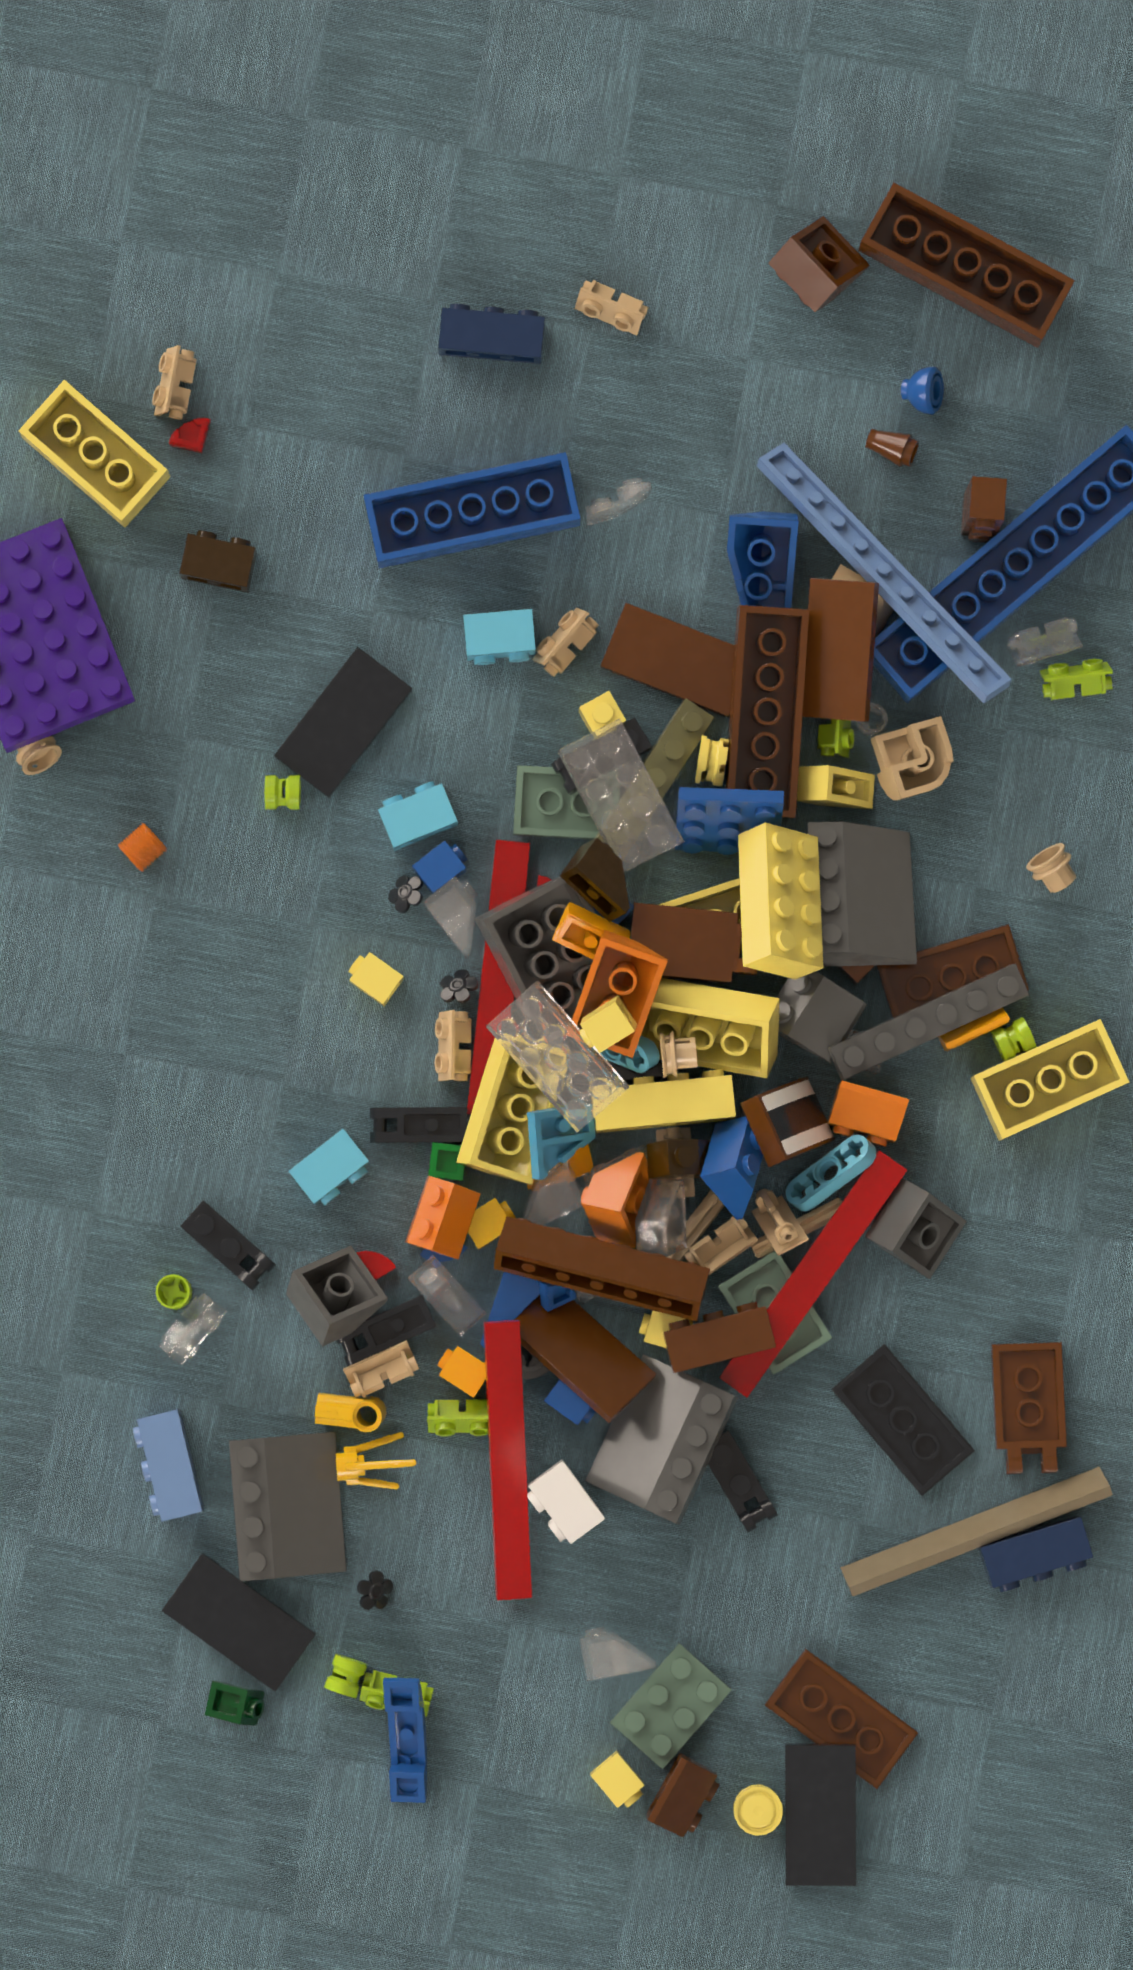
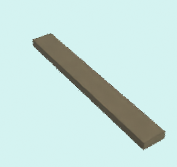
[840,1467,1113,1596]

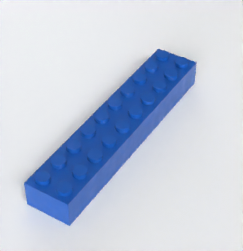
[873,424,1133,704]

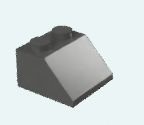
[776,972,867,1063]
[865,1178,967,1279]
[286,1245,388,1347]

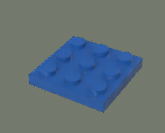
[675,787,784,855]

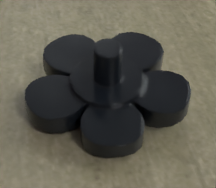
[388,875,423,913]
[440,969,478,1003]
[357,1570,393,1610]

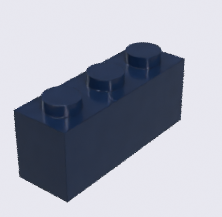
[438,304,545,364]
[978,1516,1093,1592]

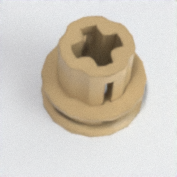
[16,736,62,775]
[1026,843,1076,893]
[660,1031,698,1078]

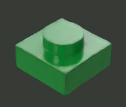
[428,1142,465,1181]

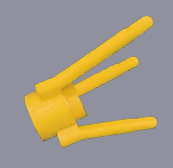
[335,1432,417,1490]

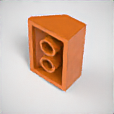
[567,930,668,1058]

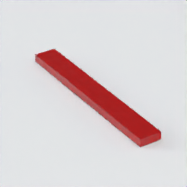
[467,840,530,1115]
[718,1150,907,1398]
[483,1320,532,1601]

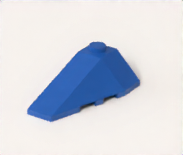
[727,511,799,608]

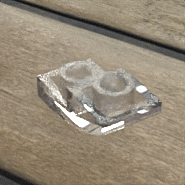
[585,478,652,526]

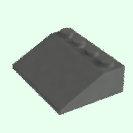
[807,821,917,967]
[475,876,596,1043]
[585,1354,738,1525]
[229,1432,347,1581]

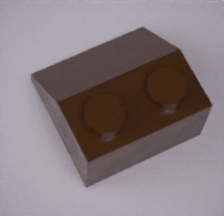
[768,216,870,312]
[646,1753,720,1838]

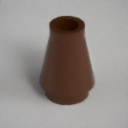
[865,428,919,467]

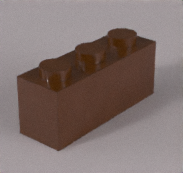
[961,476,1007,543]
[663,1302,776,1373]

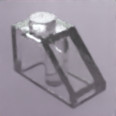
[423,877,478,959]
[521,1160,583,1225]
[635,1179,687,1257]
[408,1255,486,1336]
[579,1626,657,1681]

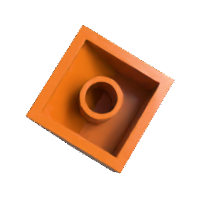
[827,1080,909,1147]
[581,1152,658,1248]
[405,1176,481,1260]

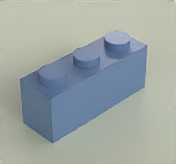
[133,1409,204,1522]

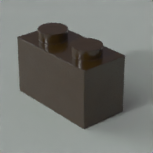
[179,530,257,593]

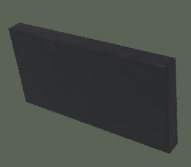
[274,647,413,798]
[831,1344,975,1496]
[162,1553,316,1692]
[785,1743,856,1886]

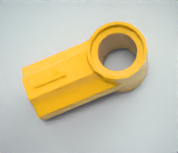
[315,1393,387,1432]

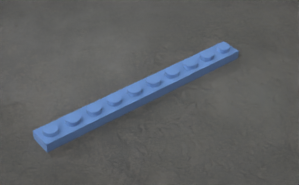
[757,443,1012,704]

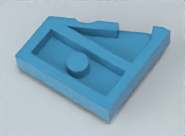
[527,1102,596,1180]

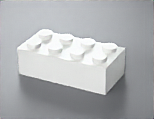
[527,1459,605,1544]

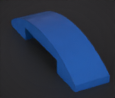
[383,1678,427,1803]

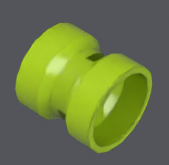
[264,775,301,810]
[990,1017,1037,1062]
[155,1274,193,1310]
[324,1653,368,1698]

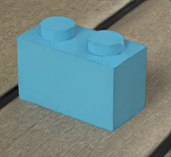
[463,609,536,665]
[378,781,458,851]
[288,1129,370,1206]

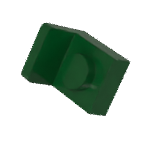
[205,1681,264,1726]

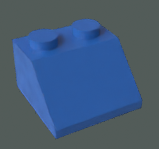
[700,1116,763,1220]

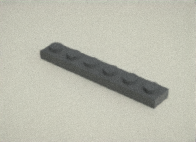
[827,963,1029,1080]

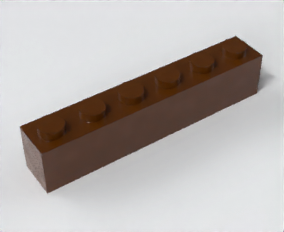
[493,1216,710,1321]

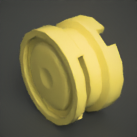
[695,735,729,787]
[733,1784,783,1836]

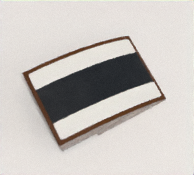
[740,1076,836,1167]

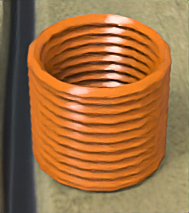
[118,823,167,872]

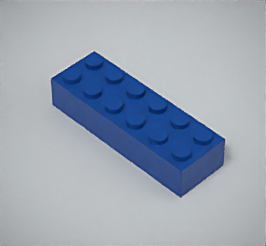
[363,452,581,568]

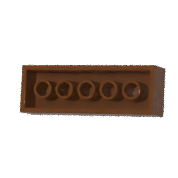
[858,182,1075,348]
[725,605,809,818]

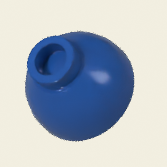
[901,367,944,415]

